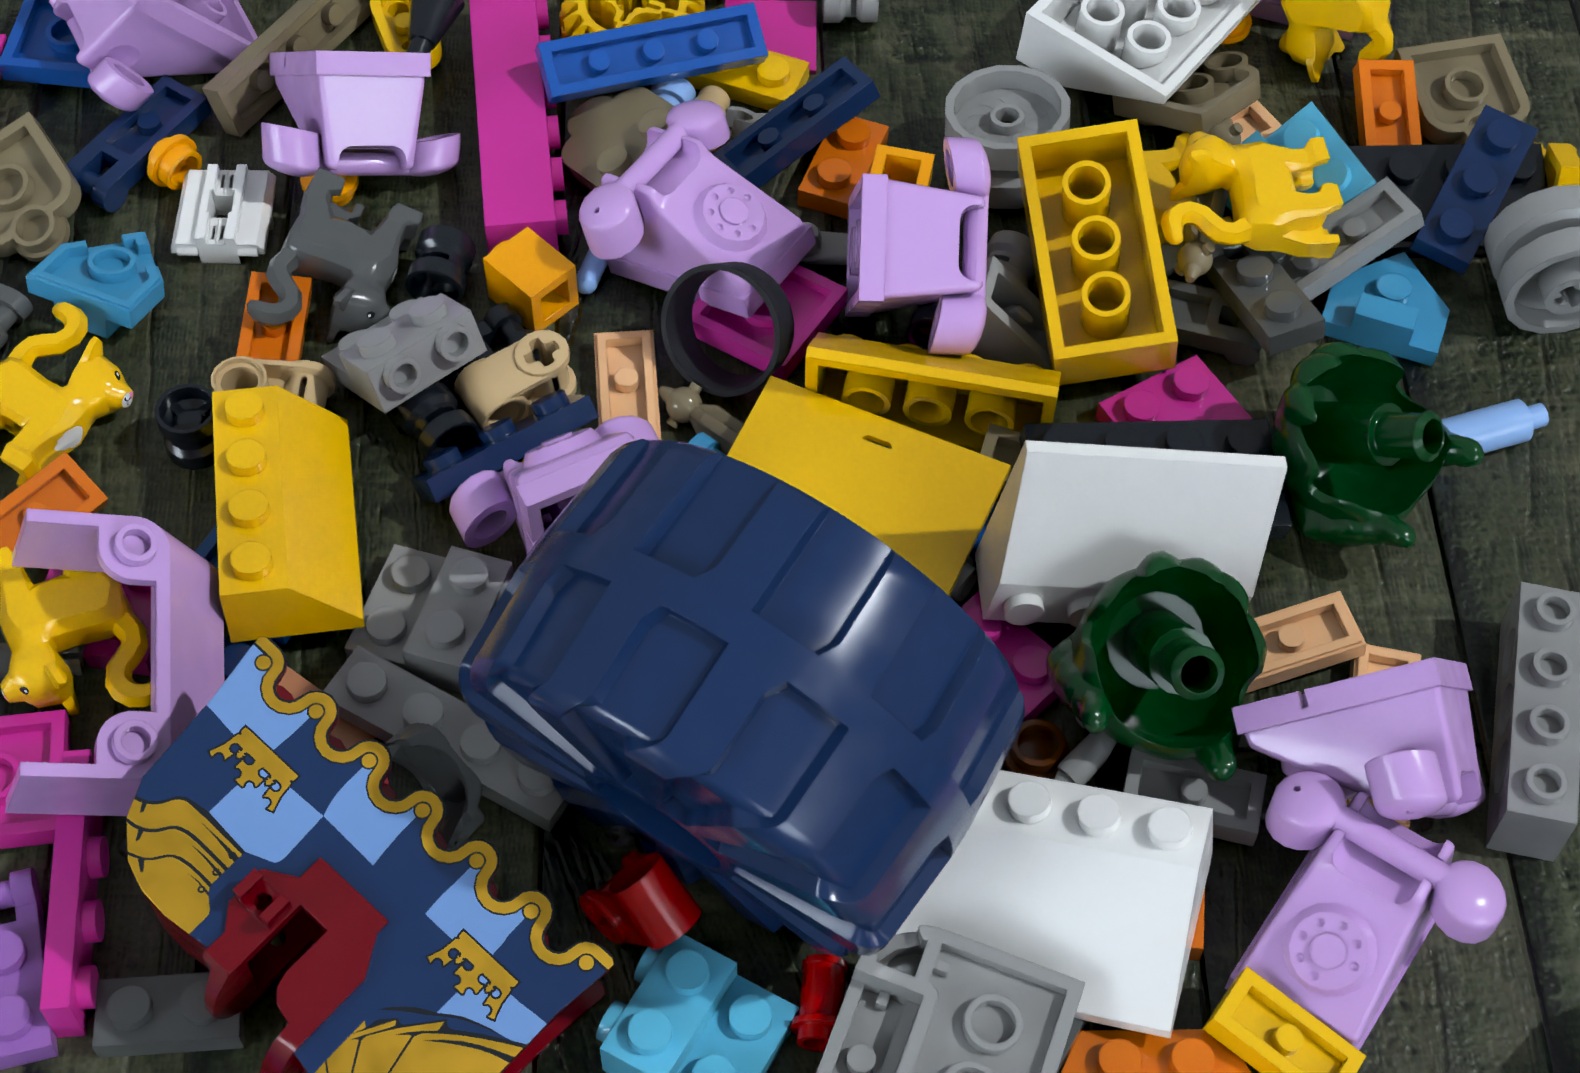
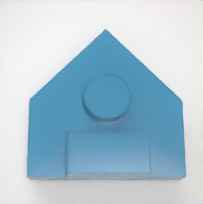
[26,232,165,339]
[1322,252,1450,366]

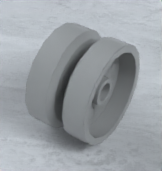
[945,65,1071,209]
[1483,185,1580,334]

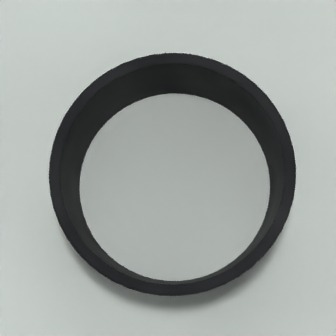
[661,262,794,397]

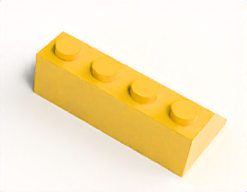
[805,332,1061,453]
[212,385,365,643]

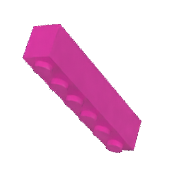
[469,0,569,254]

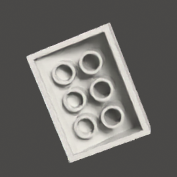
[1016,0,1261,104]
[975,440,1287,627]
[896,770,1213,1039]

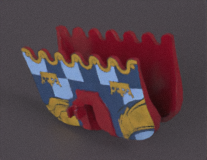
[126,637,614,1073]

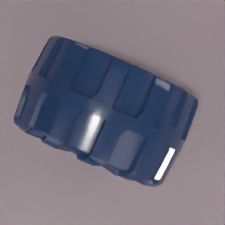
[458,439,1025,957]

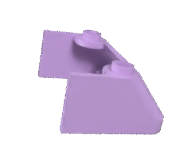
[5,508,224,816]

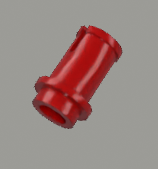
[791,954,848,1052]

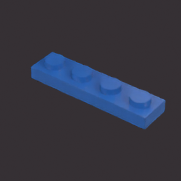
[535,2,768,104]

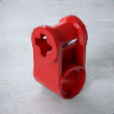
[579,850,701,950]

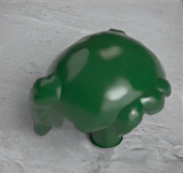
[1271,342,1484,548]
[1046,551,1267,782]

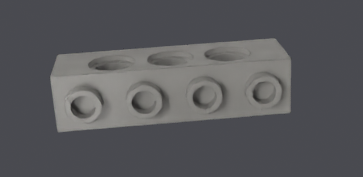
[1485,582,1580,862]

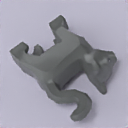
[247,168,423,344]

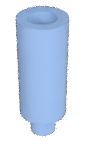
[1441,399,1549,453]

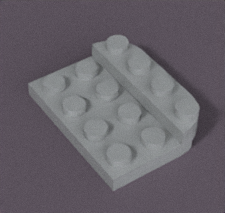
[816,925,1086,1073]

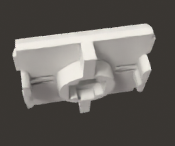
[170,164,277,264]

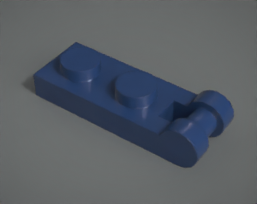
[66,75,212,213]

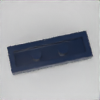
[713,56,880,188]
[1410,105,1539,275]
[410,389,599,503]

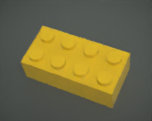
[1017,119,1178,386]

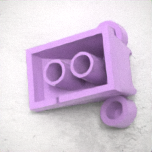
[49,0,258,112]
[261,50,461,177]
[579,100,816,318]
[845,137,991,355]
[449,415,659,554]
[1231,657,1486,821]
[1225,771,1507,1050]

